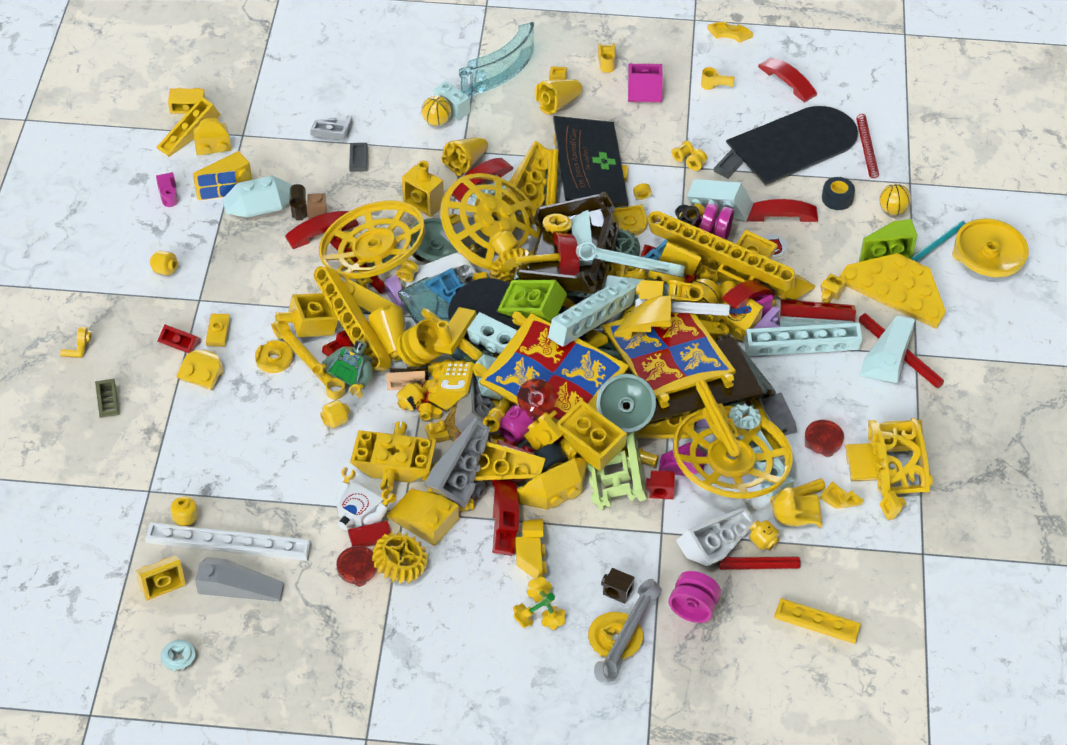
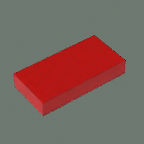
[348,521,391,550]

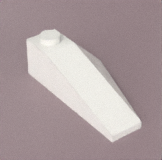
[676,506,755,566]

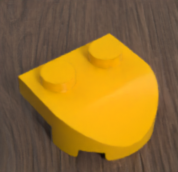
[193,118,231,156]
[176,350,224,390]

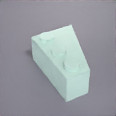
[687,179,753,221]

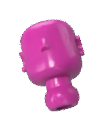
[499,405,536,443]

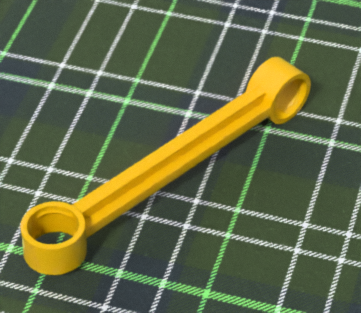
[271,322,345,400]

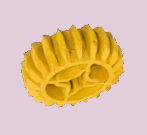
[372,531,428,584]

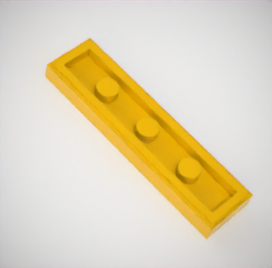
[774,598,861,644]

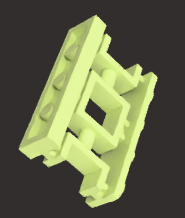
[588,432,647,511]

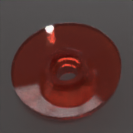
[517,379,556,418]

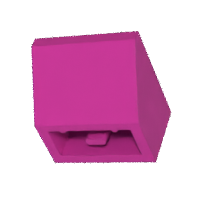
[627,63,663,102]

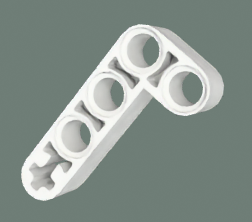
[403,252,477,295]

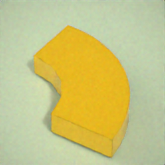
[707,22,753,43]

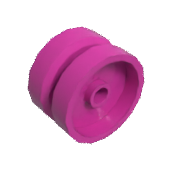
[700,203,734,240]
[668,571,722,623]

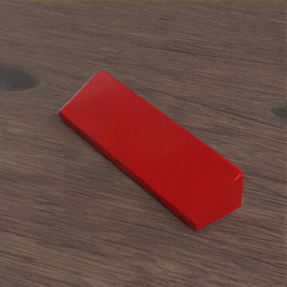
[780,299,856,323]

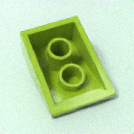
[859,219,918,262]
[497,280,567,323]

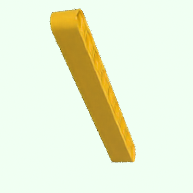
[648,211,795,291]

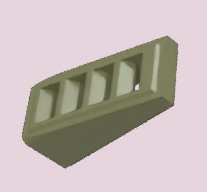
[95,379,119,418]

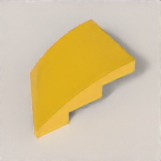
[614,296,671,338]

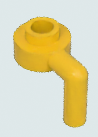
[60,326,91,358]

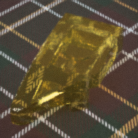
[444,406,461,442]

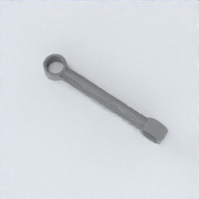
[594,579,662,682]

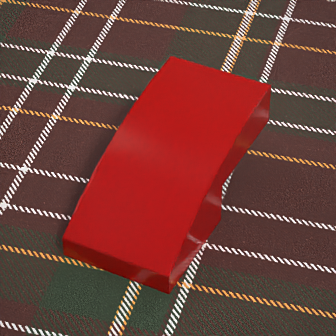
[322,330,354,356]

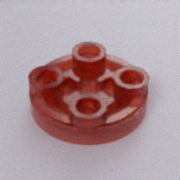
[804,420,844,457]
[336,546,378,587]

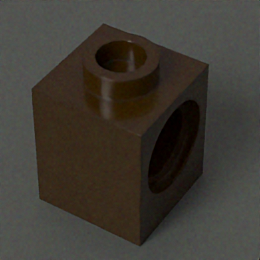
[601,568,635,604]

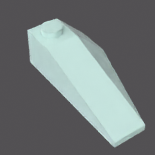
[860,316,915,383]

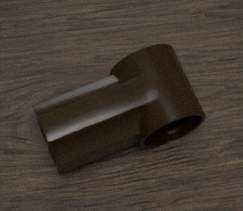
[289,184,308,221]

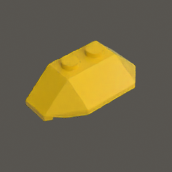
[517,458,588,510]

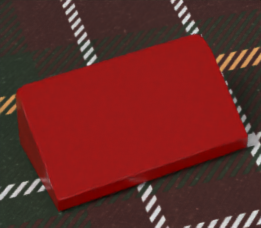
[157,324,201,354]

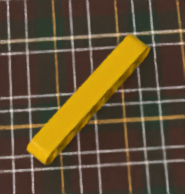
[314,266,391,372]

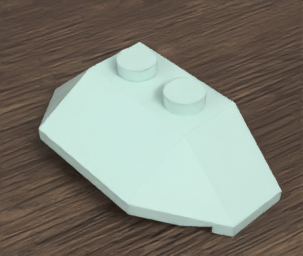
[222,175,292,218]

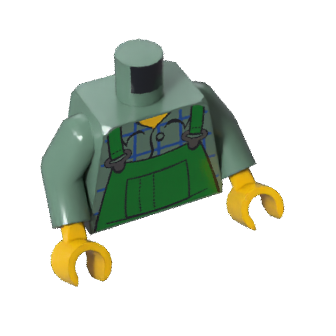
[312,339,373,398]

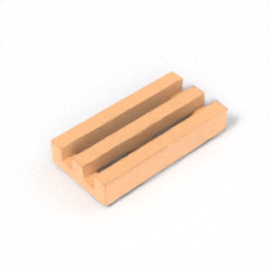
[386,371,425,390]

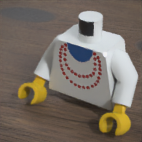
[336,467,396,530]

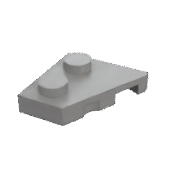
[310,116,352,140]

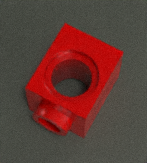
[646,470,675,500]

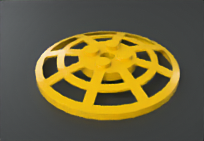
[440,173,540,271]
[319,200,426,279]
[673,406,793,499]

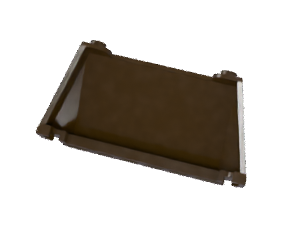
[517,191,619,294]
[623,336,776,427]

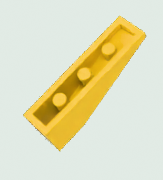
[156,97,221,157]

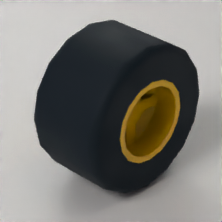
[822,177,855,210]
[533,443,569,474]

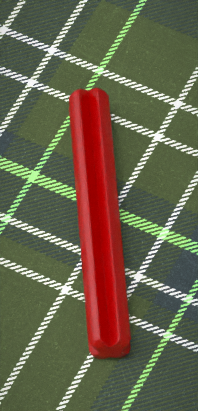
[719,556,801,569]

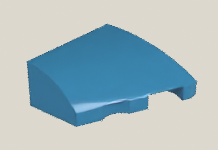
[424,268,465,304]

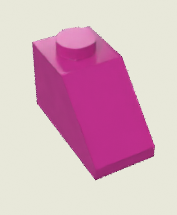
[658,442,706,476]

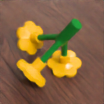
[513,576,566,630]

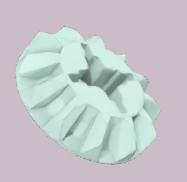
[729,403,761,429]
[161,640,195,672]

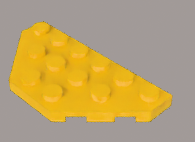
[839,253,946,329]

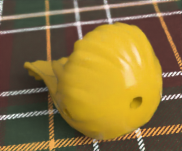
[772,487,823,528]

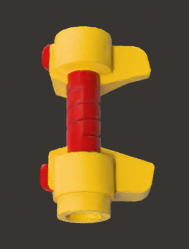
[417,380,443,421]

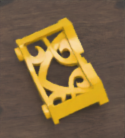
[868,418,933,496]

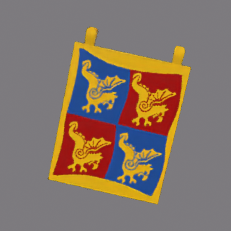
[473,311,629,424]
[602,312,736,408]

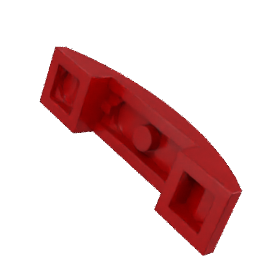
[758,58,817,103]
[452,158,514,203]
[746,199,818,222]
[285,211,359,249]
[553,232,579,276]
[722,280,775,309]

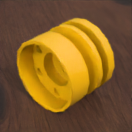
[397,319,444,368]

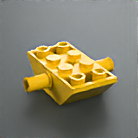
[350,421,436,491]

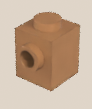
[307,193,327,219]

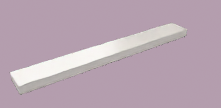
[145,522,311,561]

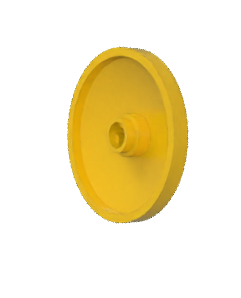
[954,218,1029,277]

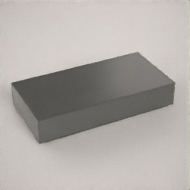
[349,143,368,172]
[713,149,744,179]

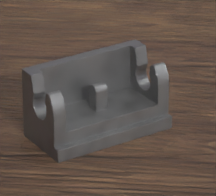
[761,392,797,435]

